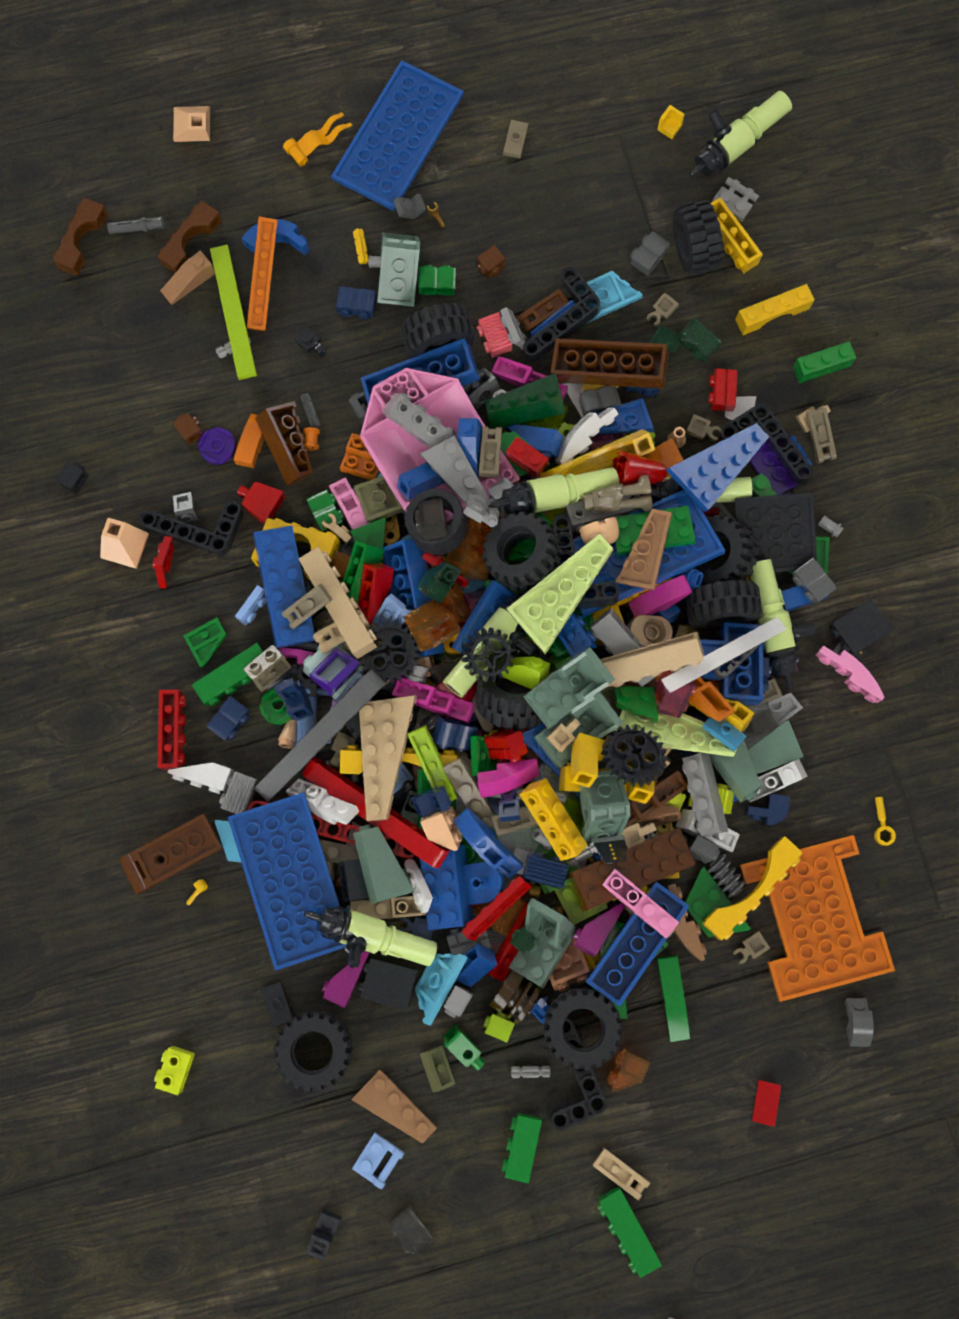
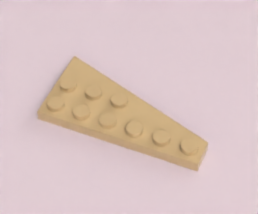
[359,696,417,822]

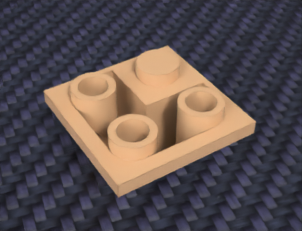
[173,106,210,142]
[100,518,149,569]
[420,806,463,851]

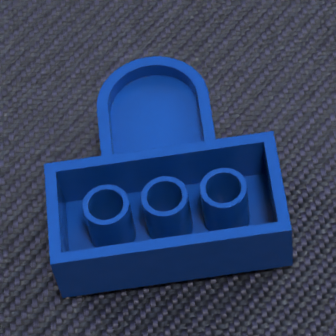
[686,622,763,706]
[420,845,505,930]

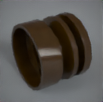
[489,970,541,1025]

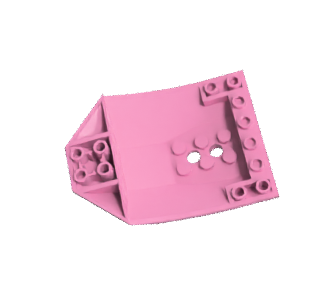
[360,368,520,535]

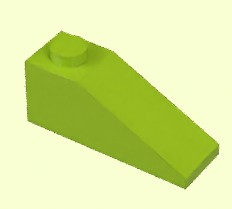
[494,656,550,690]

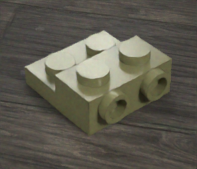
[354,476,403,523]

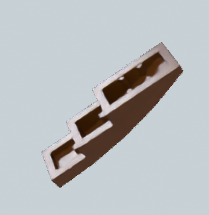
[624,770,687,829]

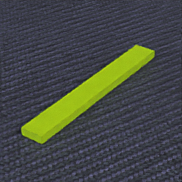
[210,245,257,380]

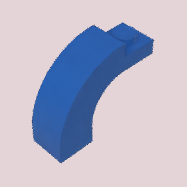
[242,219,309,255]

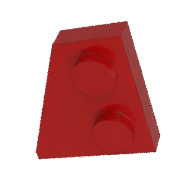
[153,536,174,589]
[421,553,469,588]

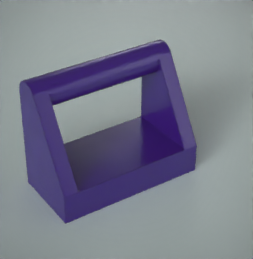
[309,648,360,696]

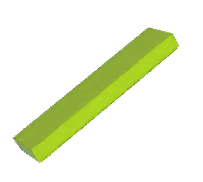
[407,725,459,801]

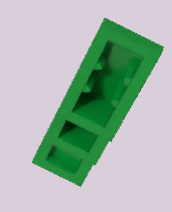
[657,955,690,1042]

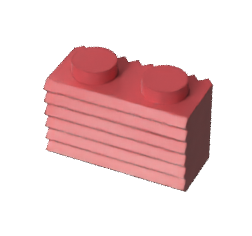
[476,312,512,358]

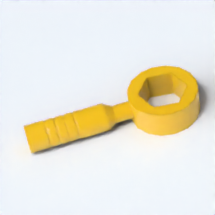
[874,797,896,846]

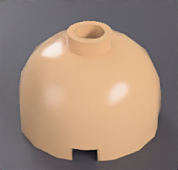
[579,517,619,545]

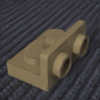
[243,645,291,692]

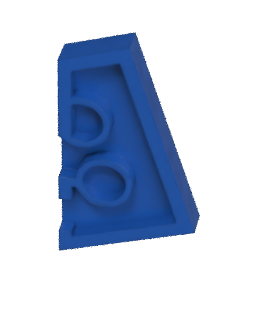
[596,398,654,434]

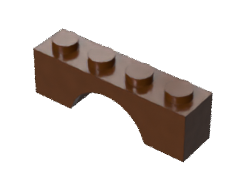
[53,198,108,276]
[157,201,222,273]

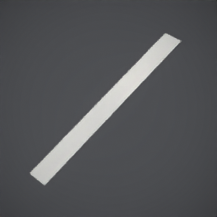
[661,617,786,693]

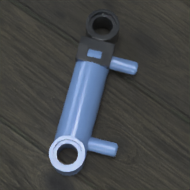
[296,664,332,745]

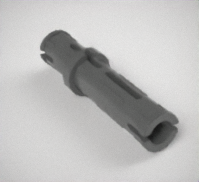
[107,216,164,234]

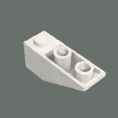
[750,759,808,802]
[167,763,234,794]

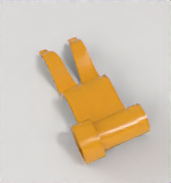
[283,112,353,166]

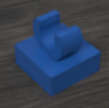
[531,996,549,1024]

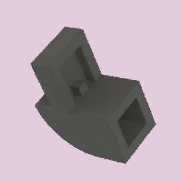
[845,998,874,1047]

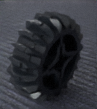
[461,627,516,682]

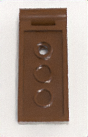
[119,813,224,895]

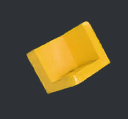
[657,105,685,139]

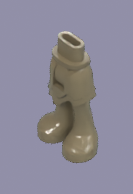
[583,475,652,512]

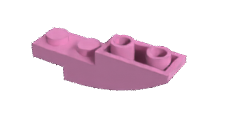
[329,477,370,530]
[815,646,884,703]
[602,869,679,938]

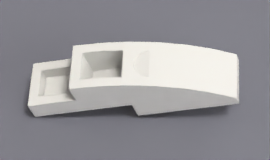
[555,408,618,465]
[286,779,359,825]

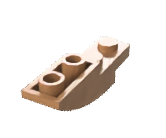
[666,884,707,961]

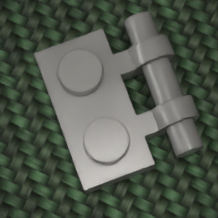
[712,177,759,222]
[500,307,526,350]
[463,493,500,527]

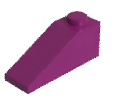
[573,903,625,958]
[322,951,370,1008]

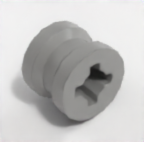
[406,665,429,683]

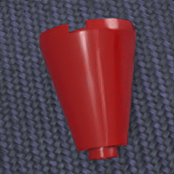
[612,451,667,486]

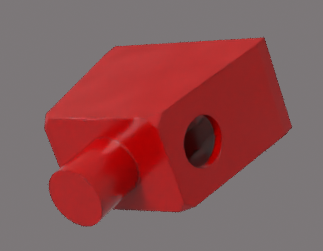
[237,482,286,525]

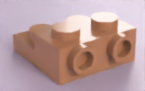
[550,939,591,992]

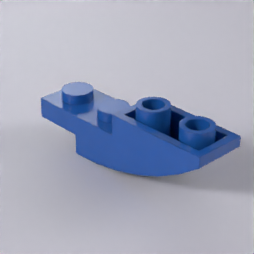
[453,807,523,879]

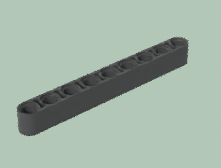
[254,669,386,803]

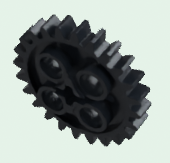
[358,621,421,685]
[601,725,668,787]

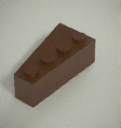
[255,401,313,486]

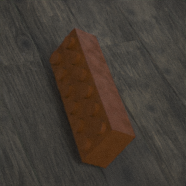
[551,338,669,389]
[567,827,696,912]

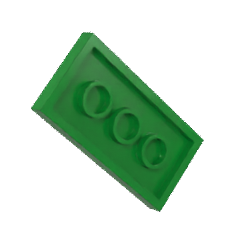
[611,506,696,556]

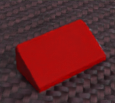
[752,1080,781,1127]

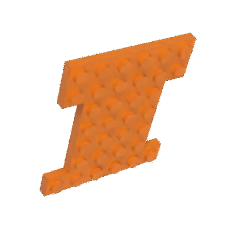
[739,835,895,1002]

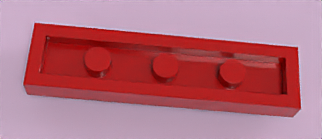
[461,876,532,941]
[487,903,529,982]

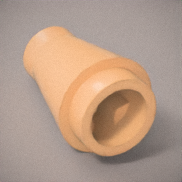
[667,427,686,448]
[278,719,297,749]

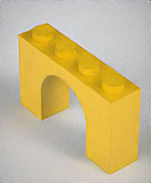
[251,518,341,580]
[571,733,654,804]

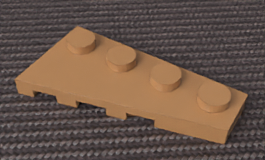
[615,509,672,591]
[351,1069,437,1143]

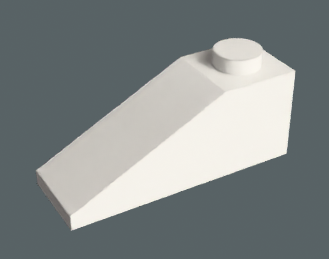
[675,809,740,852]

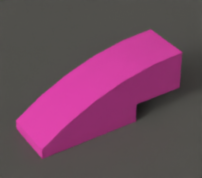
[629,575,692,618]
[477,759,539,798]

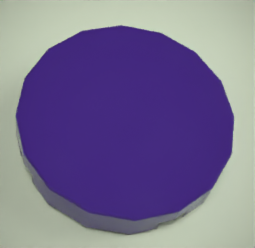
[198,427,236,465]

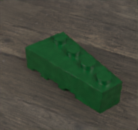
[485,373,565,429]

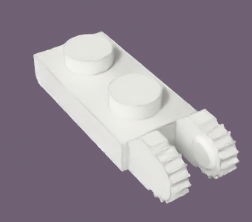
[402,859,433,913]

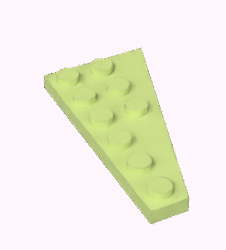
[507,534,613,654]
[615,702,737,757]

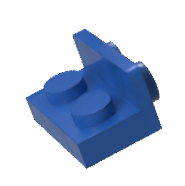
[558,613,597,657]

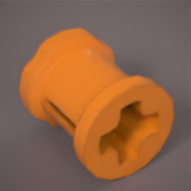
[303,427,320,451]

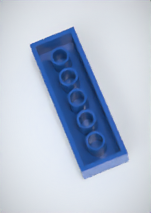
[361,338,480,404]
[253,526,315,649]
[382,539,444,658]
[585,882,689,1007]

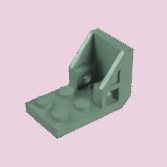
[377,232,420,307]
[523,647,615,728]
[533,692,623,769]
[580,770,630,846]
[509,898,576,988]

